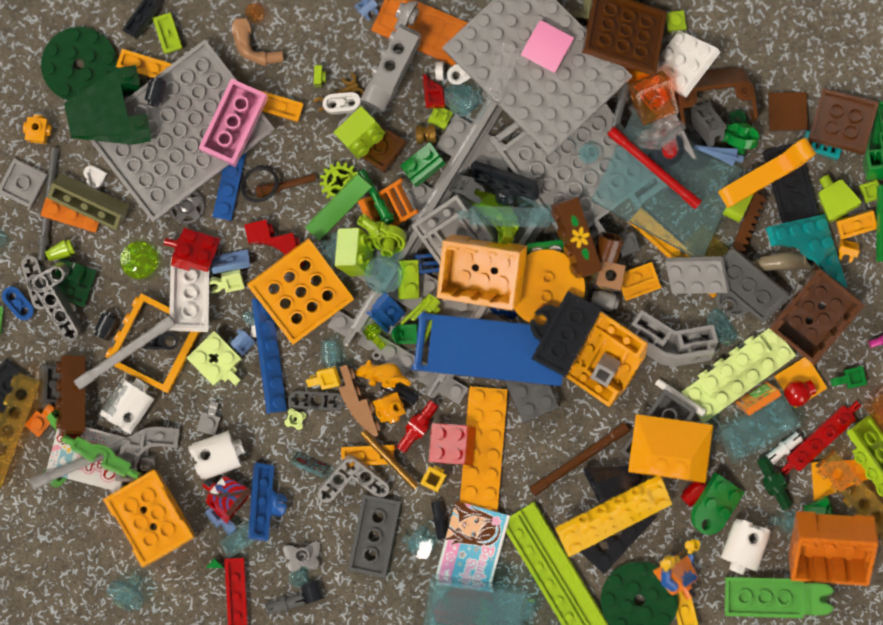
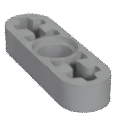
[21,256,50,310]

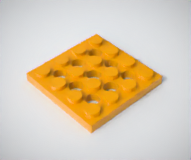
[247,238,354,345]

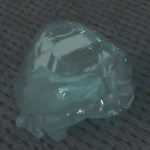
[444,84,479,117]

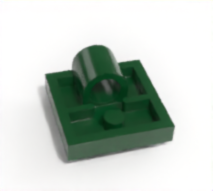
[49,259,98,307]

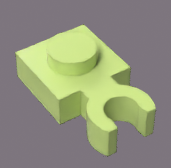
[209,269,245,293]

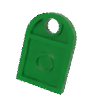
[691,473,745,535]

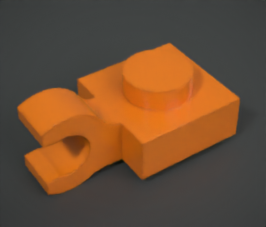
[24,404,56,438]

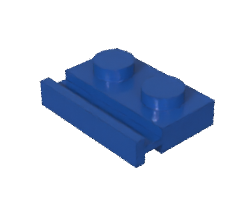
[366,292,405,333]

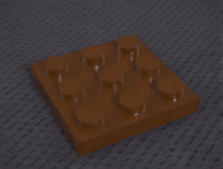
[808,88,879,155]

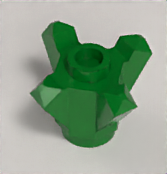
[804,496,834,515]

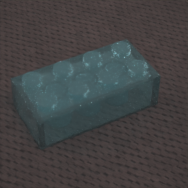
[713,393,802,465]

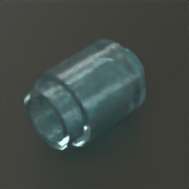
[320,340,341,368]

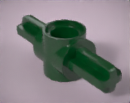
[757,456,792,511]

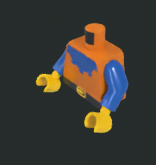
[653,539,700,600]

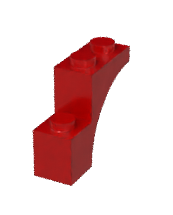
[244,219,305,269]

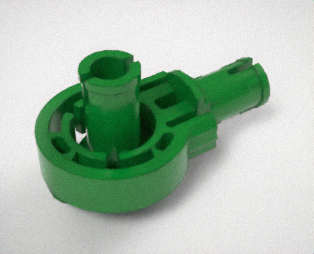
[717,123,760,156]

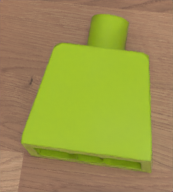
[818,175,862,224]

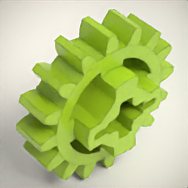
[319,162,357,199]

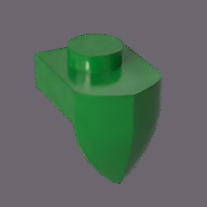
[391,324,418,344]

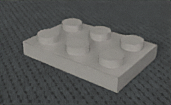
[665,257,729,294]

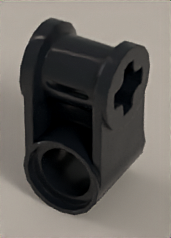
[142,329,180,350]

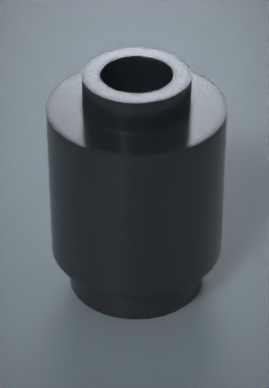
[144,77,167,107]
[94,311,119,341]

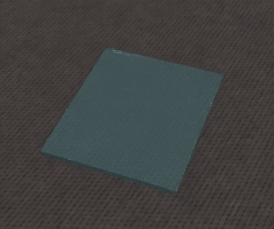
[591,109,742,257]

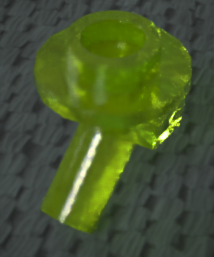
[363,324,386,350]

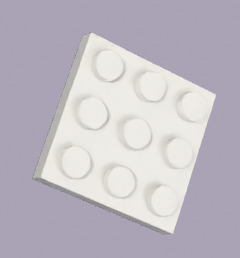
[657,31,720,97]

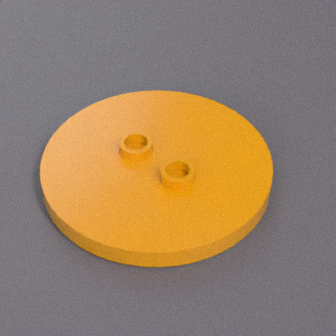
[514,250,585,326]

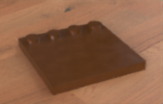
[582,0,667,76]

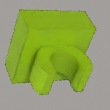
[428,108,453,130]

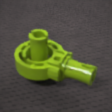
[357,214,406,258]

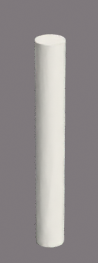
[655,378,707,417]

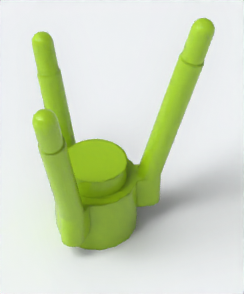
[401,294,441,344]

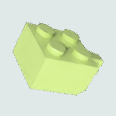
[187,331,242,386]

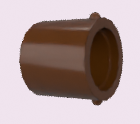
[595,232,623,263]

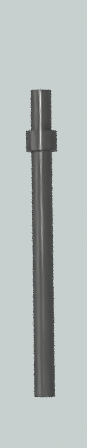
[38,147,59,261]

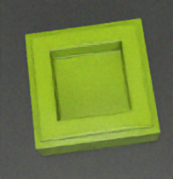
[858,180,879,204]

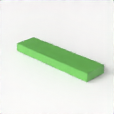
[305,172,372,240]

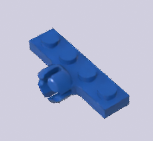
[248,463,287,542]

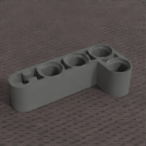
[32,262,83,342]

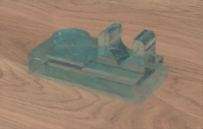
[218,523,257,559]

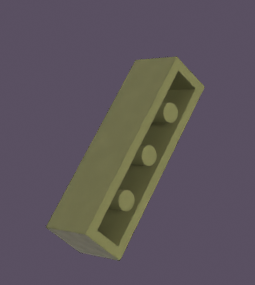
[47,173,130,230]

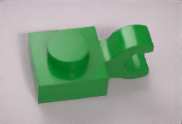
[830,366,867,389]

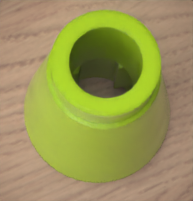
[45,239,75,261]

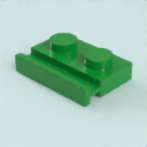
[400,142,446,187]

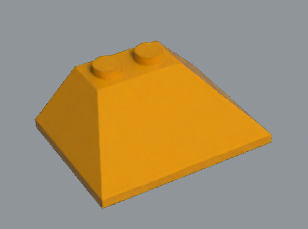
[566,311,648,407]
[628,414,713,483]

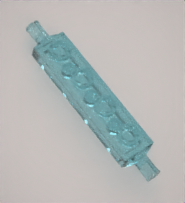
[457,206,556,228]

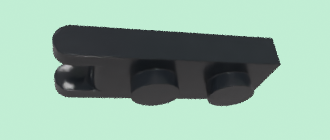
[122,0,165,40]

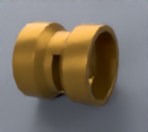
[415,124,436,145]

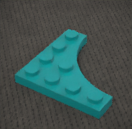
[766,214,847,287]

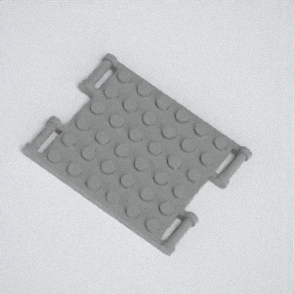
[488,103,667,241]

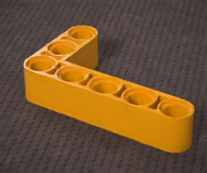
[718,138,816,208]

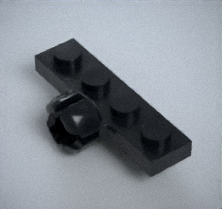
[471,161,539,206]

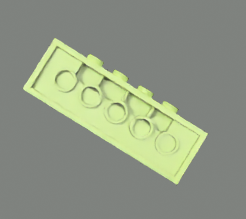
[681,328,796,424]

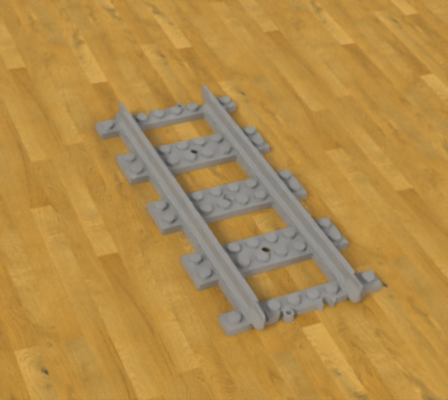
[328,82,548,405]

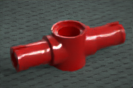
[397,400,439,453]

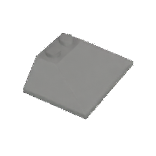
[411,194,497,271]

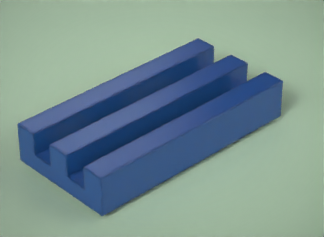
[414,253,440,274]

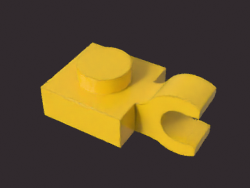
[306,366,342,390]

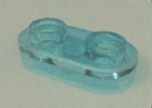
[707,309,737,346]

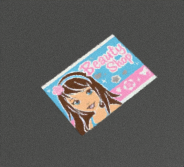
[436,501,510,586]

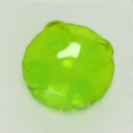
[120,241,158,279]

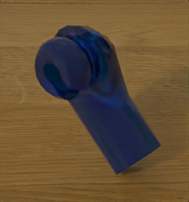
[489,306,517,320]

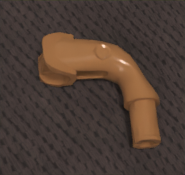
[232,18,284,66]

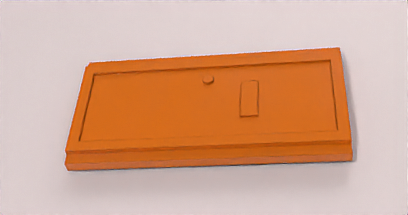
[371,0,468,66]

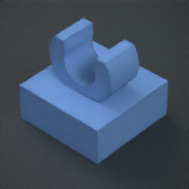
[354,0,378,20]
[229,330,256,356]

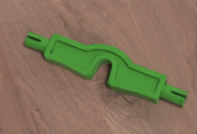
[61,434,141,480]

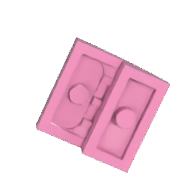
[521,20,574,73]

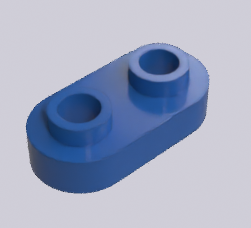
[2,287,34,321]

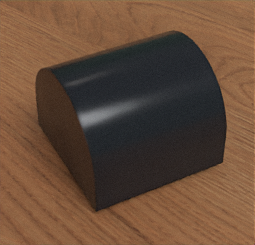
[300,580,325,604]

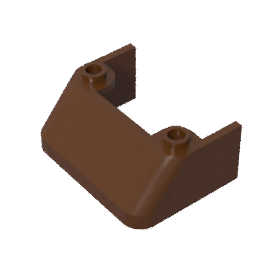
[674,67,758,129]

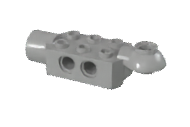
[360,1,421,112]

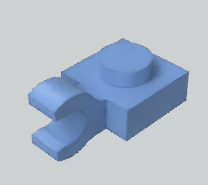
[205,507,237,536]

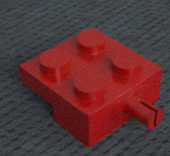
[164,228,220,272]

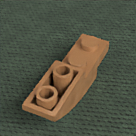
[338,365,381,437]

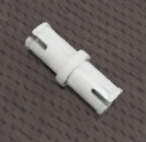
[765,431,803,465]

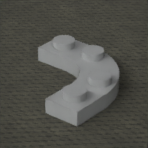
[114,426,180,483]

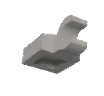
[197,401,221,436]

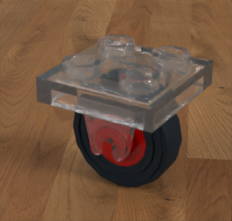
[634,119,686,166]

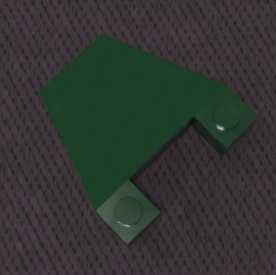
[64,65,151,145]

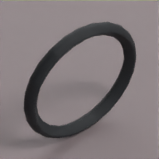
[240,166,279,203]

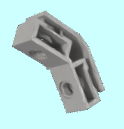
[629,310,718,367]

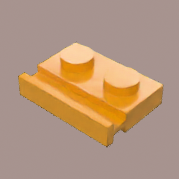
[621,262,662,302]

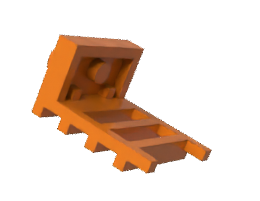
[358,178,419,226]

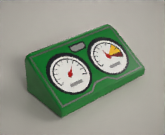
[526,240,564,255]

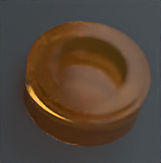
[245,4,264,24]

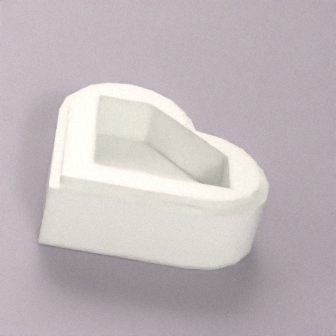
[84,166,108,190]

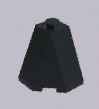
[583,466,643,504]

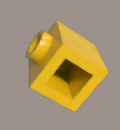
[420,465,446,493]

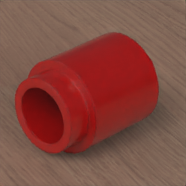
[680,481,707,507]

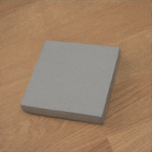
[0,158,48,209]

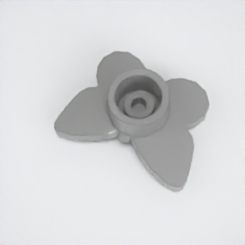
[283,542,320,572]

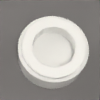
[435,61,445,80]

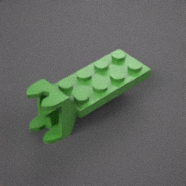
[725,577,834,618]

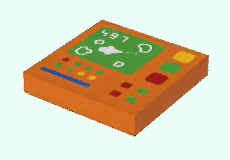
[735,381,781,416]

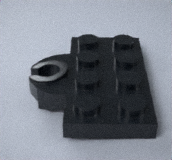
[530,291,602,378]

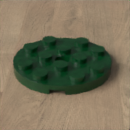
[41,27,117,101]
[601,562,678,625]

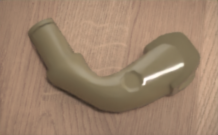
[750,252,812,272]

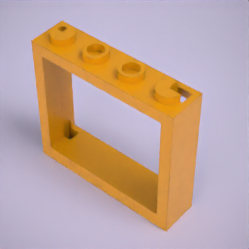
[105,293,201,394]

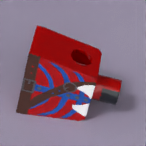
[202,476,251,524]

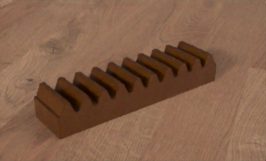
[732,193,767,253]

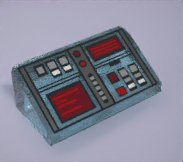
[290,451,331,479]

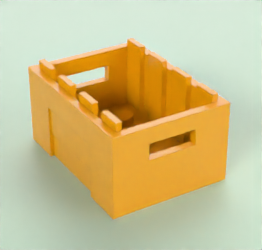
[437,234,527,310]
[103,470,197,567]

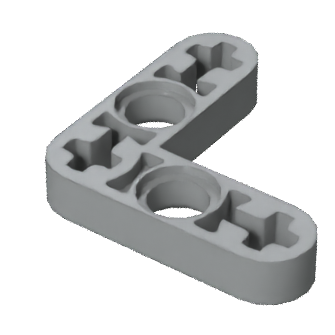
[318,455,389,503]

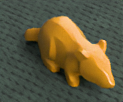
[354,360,411,388]

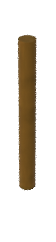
[360,430,419,490]

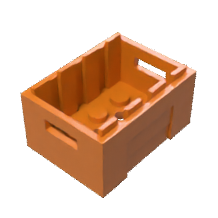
[788,511,878,586]

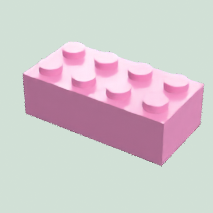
[199,78,268,167]

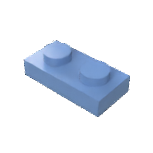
[211,249,251,274]

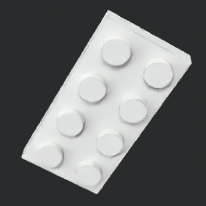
[169,257,209,332]

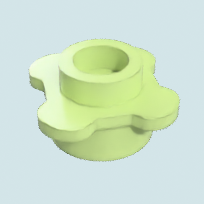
[285,408,306,430]

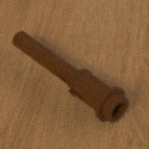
[255,173,316,198]

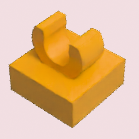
[839,239,860,263]

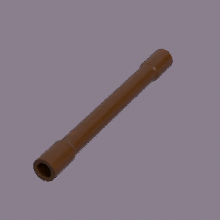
[529,422,630,497]

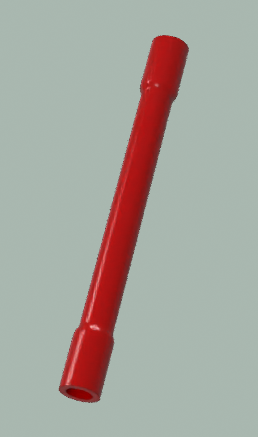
[607,126,702,209]

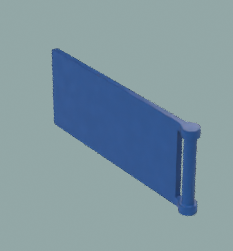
[411,313,563,386]

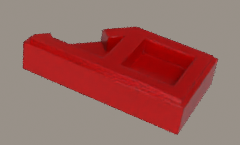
[422,74,445,109]

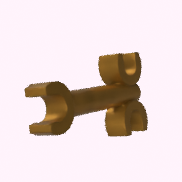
[313,72,364,112]

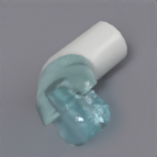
[242,311,257,338]

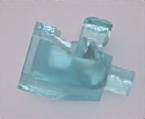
[320,232,338,265]
[401,526,436,560]

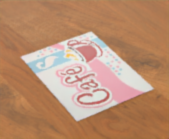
[46,427,126,491]

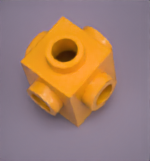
[23,115,52,144]
[372,392,405,424]

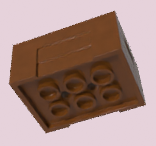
[768,265,865,365]

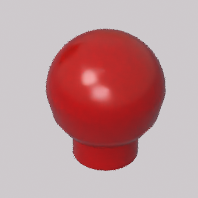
[784,380,816,407]

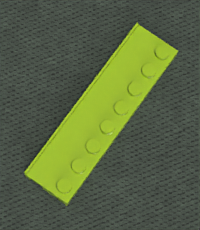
[506,501,609,625]

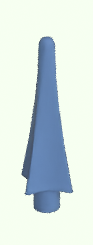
[693,145,744,166]

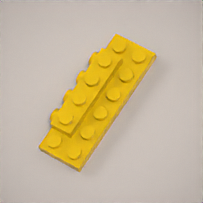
[555,476,672,557]

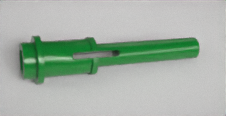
[359,169,395,225]

